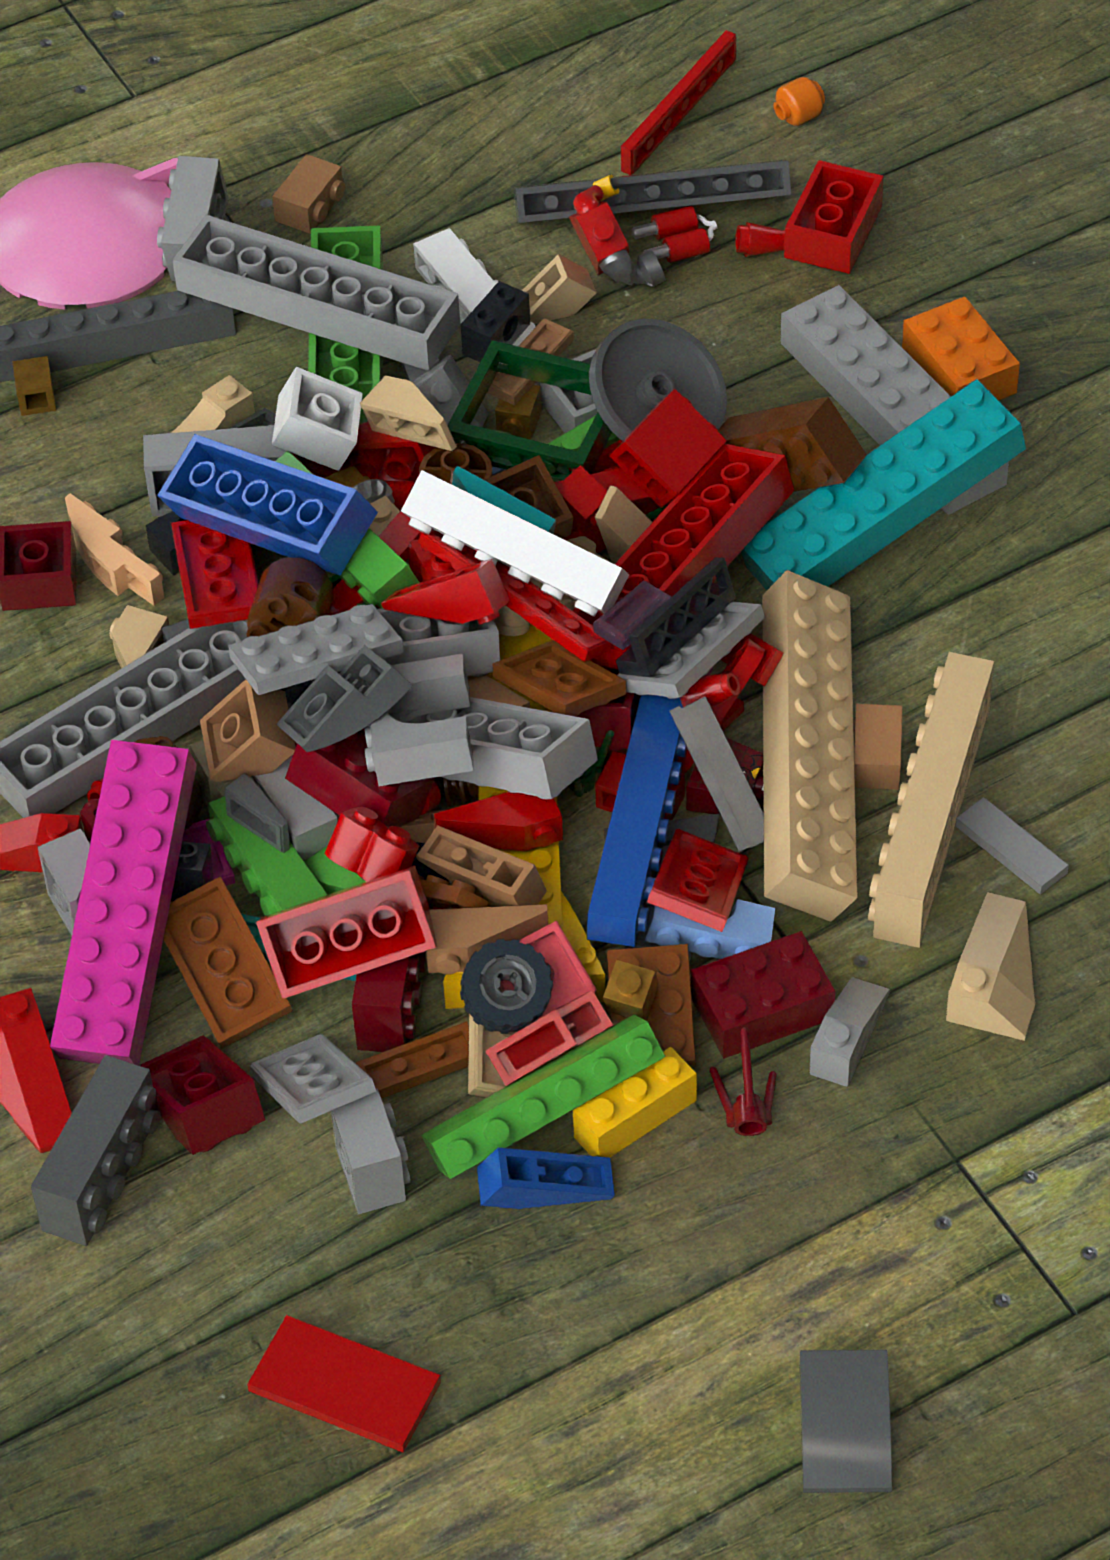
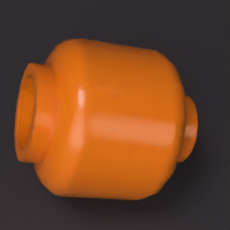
[774,77,825,126]

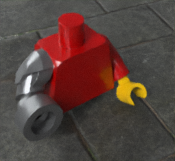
[569,175,666,287]

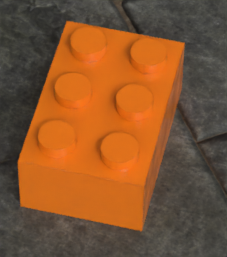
[902,296,1020,401]

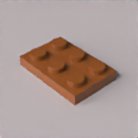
[492,640,626,717]
[607,944,696,1066]

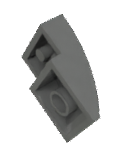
[276,645,413,752]
[799,1350,892,1493]

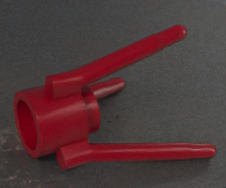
[709,1028,777,1136]

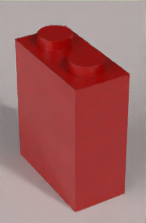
[609,389,727,508]

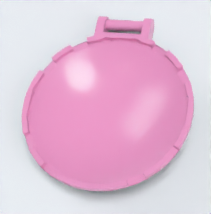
[0,158,178,310]

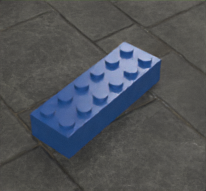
[157,434,378,576]

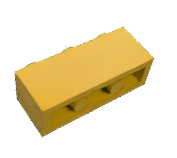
[573,1047,697,1158]

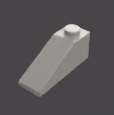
[810,977,890,1087]

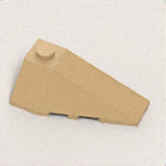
[946,892,1035,1041]

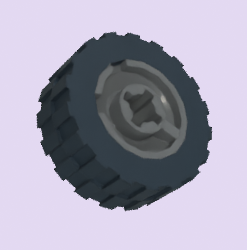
[460,939,553,1034]

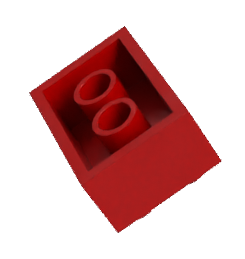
[784,160,884,274]

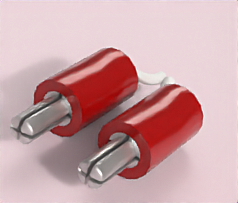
[632,205,718,263]

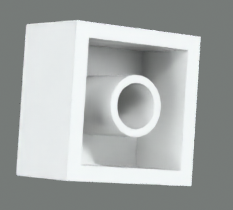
[272,367,363,471]

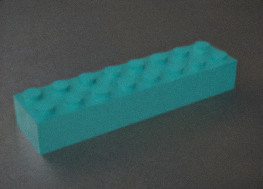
[741,379,1026,590]

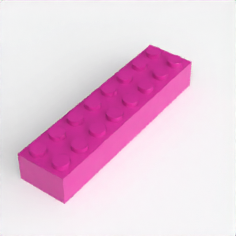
[50,740,197,1065]

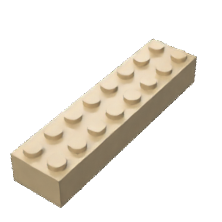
[868,652,994,948]

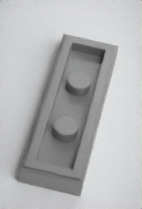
[956,797,1069,895]

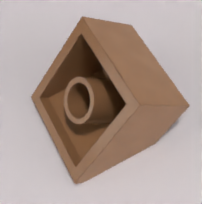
[200,679,296,782]

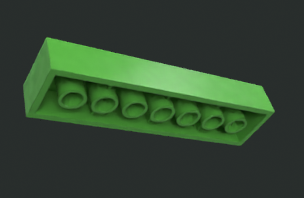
[308,226,383,424]

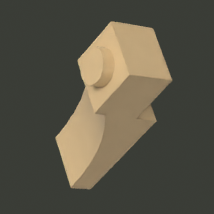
[171,375,255,433]

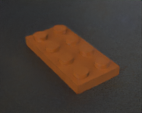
[163,876,293,1049]

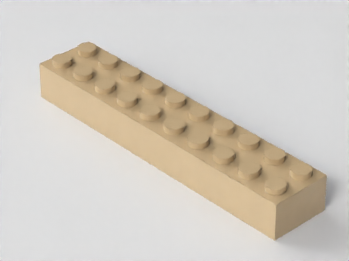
[762,570,857,922]

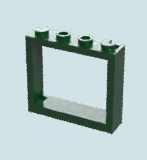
[447,340,612,482]

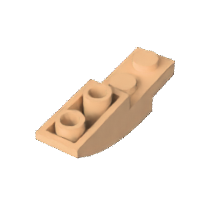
[65,493,165,606]

